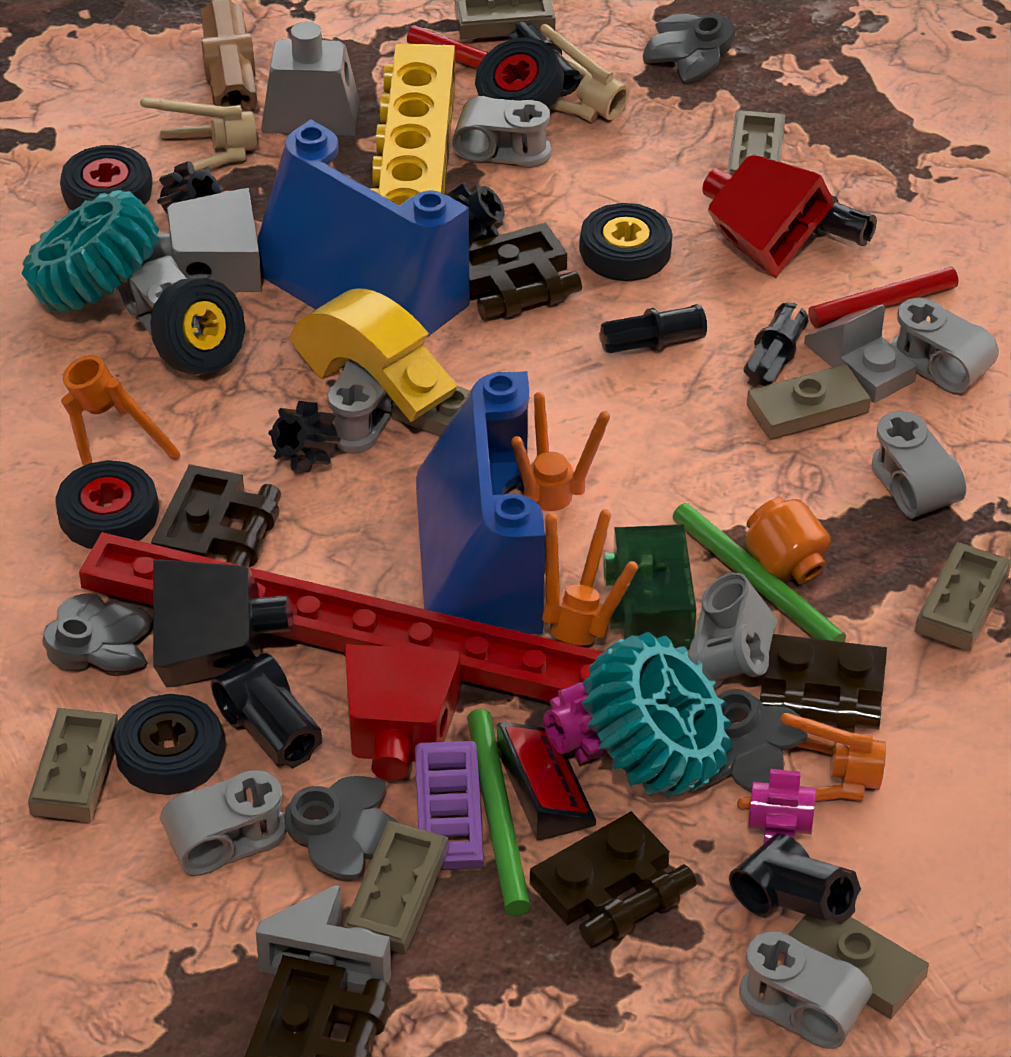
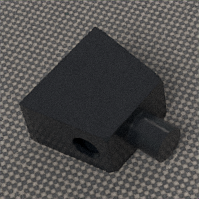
[153,560,293,688]

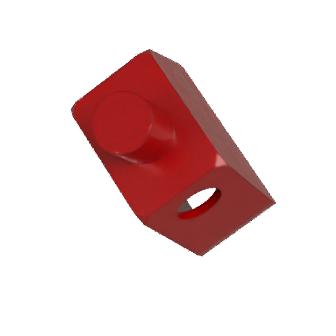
[702,154,835,278]
[345,644,461,781]

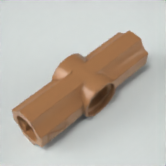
[200,0,257,111]

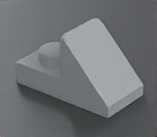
[804,304,917,403]
[256,885,391,992]

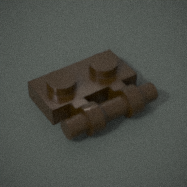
[469,222,582,319]
[151,464,281,567]
[760,634,887,733]
[530,811,697,947]
[245,955,391,1057]

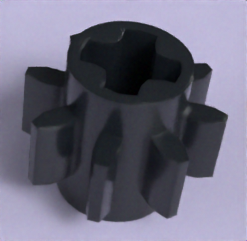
[157,161,223,214]
[446,182,505,244]
[268,401,341,472]

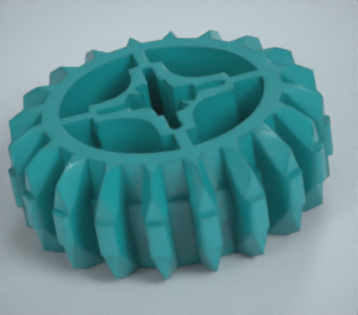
[21,190,159,313]
[581,632,733,799]

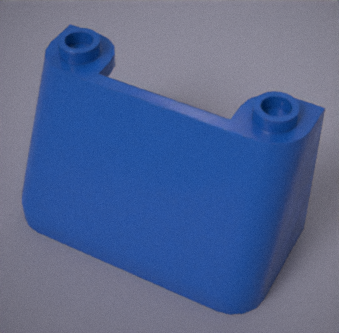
[257,119,469,337]
[416,371,545,634]

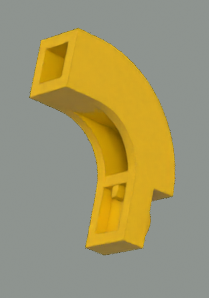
[288,289,458,422]

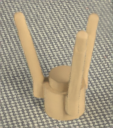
[540,24,629,123]
[140,98,257,183]

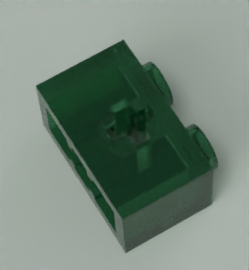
[603,524,697,650]

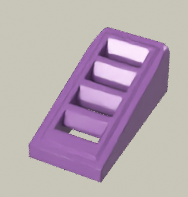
[415,741,483,870]

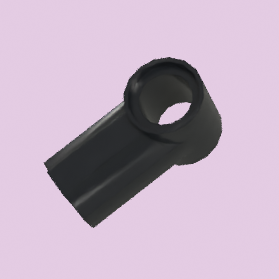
[211,653,322,769]
[729,833,861,925]

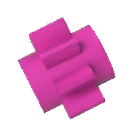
[544,681,605,763]
[749,769,816,843]

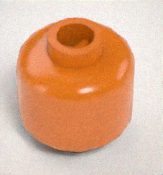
[745,497,831,584]

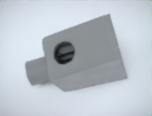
[261,21,360,136]
[142,188,262,292]

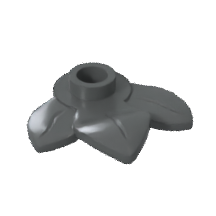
[643,14,735,84]
[42,593,153,671]
[701,689,808,792]
[284,776,400,879]

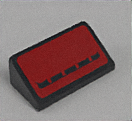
[497,722,596,841]

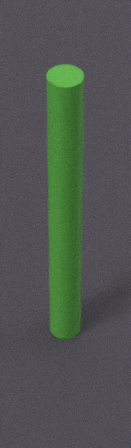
[673,503,846,642]
[467,709,531,916]

